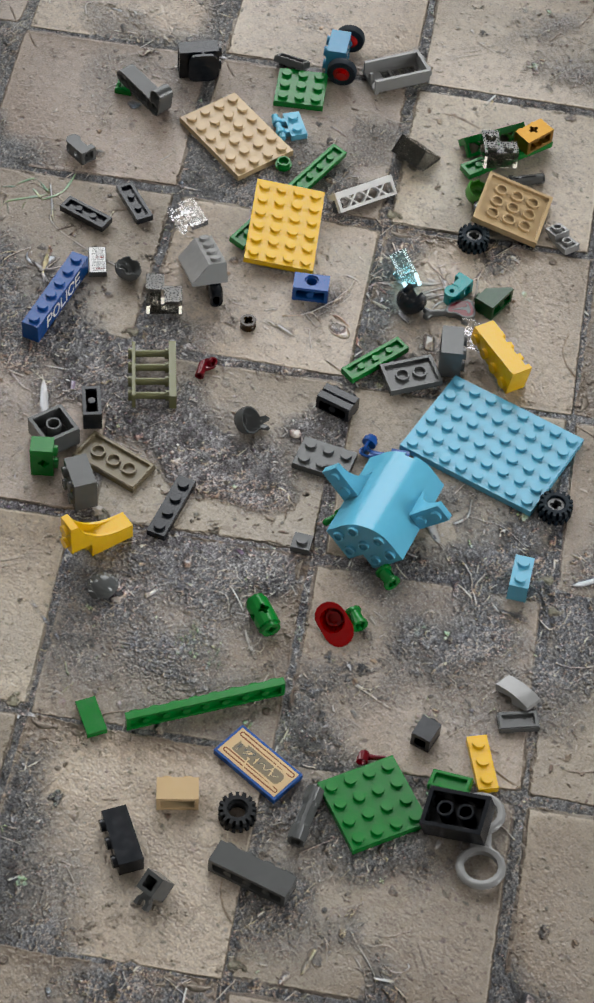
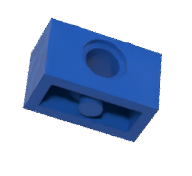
[292,272,330,304]

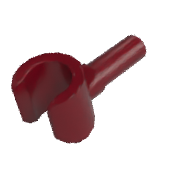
[356,750,386,766]

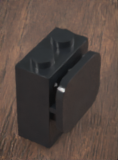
[177,40,222,82]

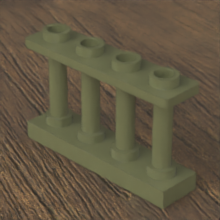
[128,341,177,408]

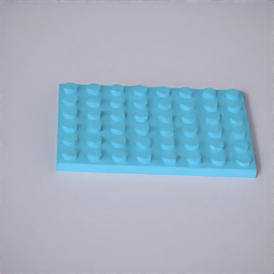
[399,375,584,517]

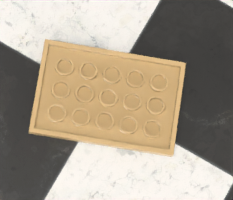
[180,92,293,181]

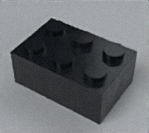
[419,785,495,846]

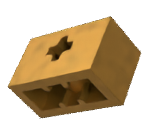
[513,118,554,155]

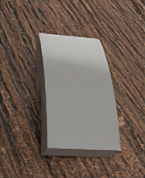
[545,223,580,255]
[496,675,541,711]

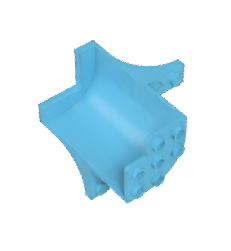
[322,451,452,568]

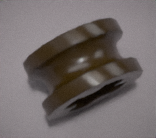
[240,314,256,332]

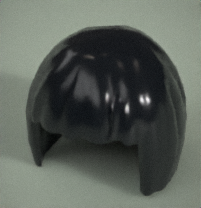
[397,283,427,314]

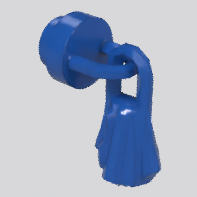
[359,434,385,459]

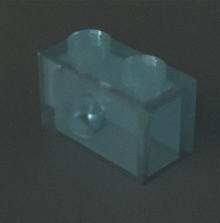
[389,248,422,288]

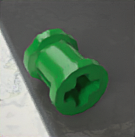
[375,564,400,590]
[346,605,368,632]

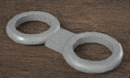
[455,792,507,890]

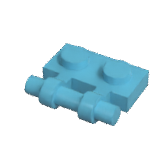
[271,111,308,141]

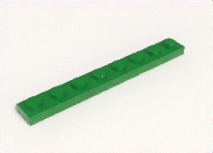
[125,677,286,731]

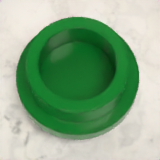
[275,156,292,172]

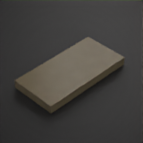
[72,430,155,493]

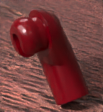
[195,357,218,379]

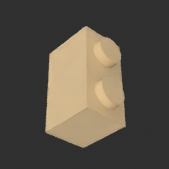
[156,776,199,810]

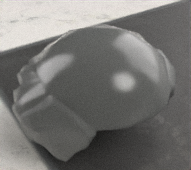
[115,256,141,282]
[87,571,119,599]

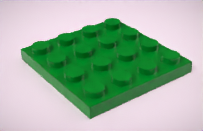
[317,755,423,855]

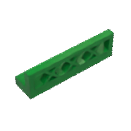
[458,122,525,158]

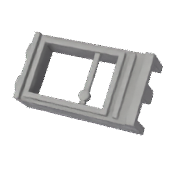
[363,50,432,95]

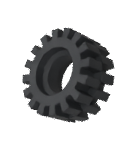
[218,792,257,833]

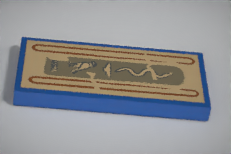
[214,725,303,804]

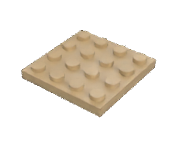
[471,171,553,248]

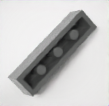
[208,840,297,907]

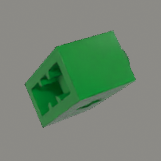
[29,436,59,476]

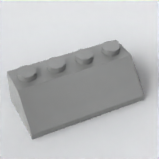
[178,235,228,287]

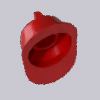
[315,602,354,647]

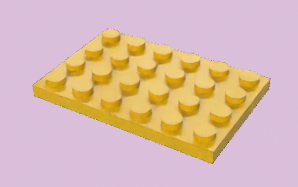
[243,179,325,274]

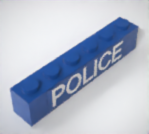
[22,251,89,343]

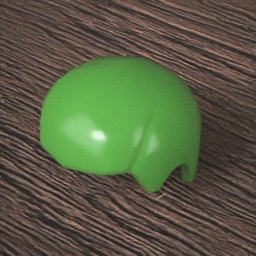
[465,179,485,204]

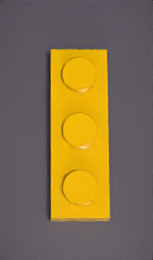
[466,735,499,793]

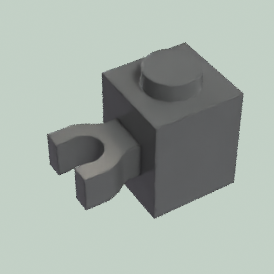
[133,868,175,912]

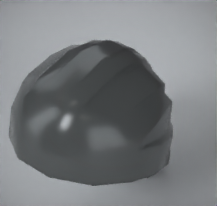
[234,406,270,434]

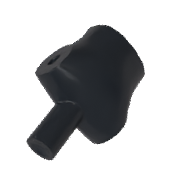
[208,283,223,307]

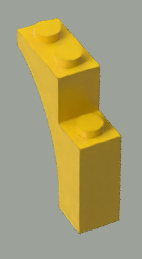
[60,512,133,556]

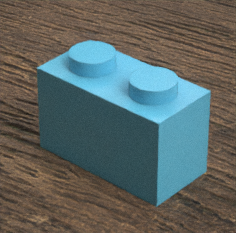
[506,554,535,603]

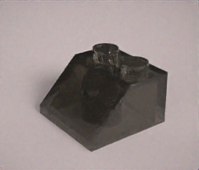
[392,134,441,172]

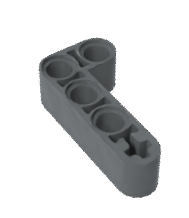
[117,64,173,116]

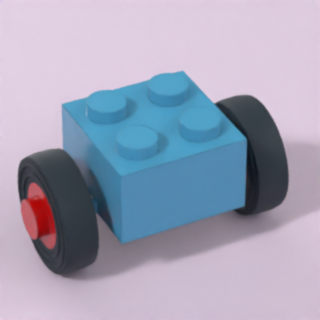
[322,25,365,86]

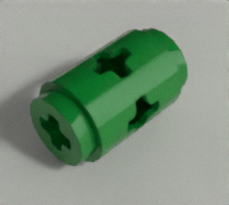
[246,593,280,637]

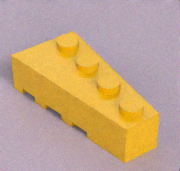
[471,320,532,394]

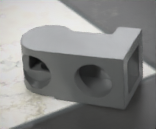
[66,134,96,166]

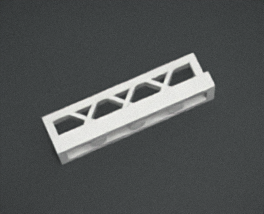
[327,174,397,214]

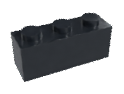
[98,804,144,876]

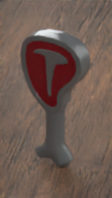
[423,299,476,322]

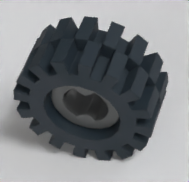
[457,223,490,255]
[537,489,573,526]

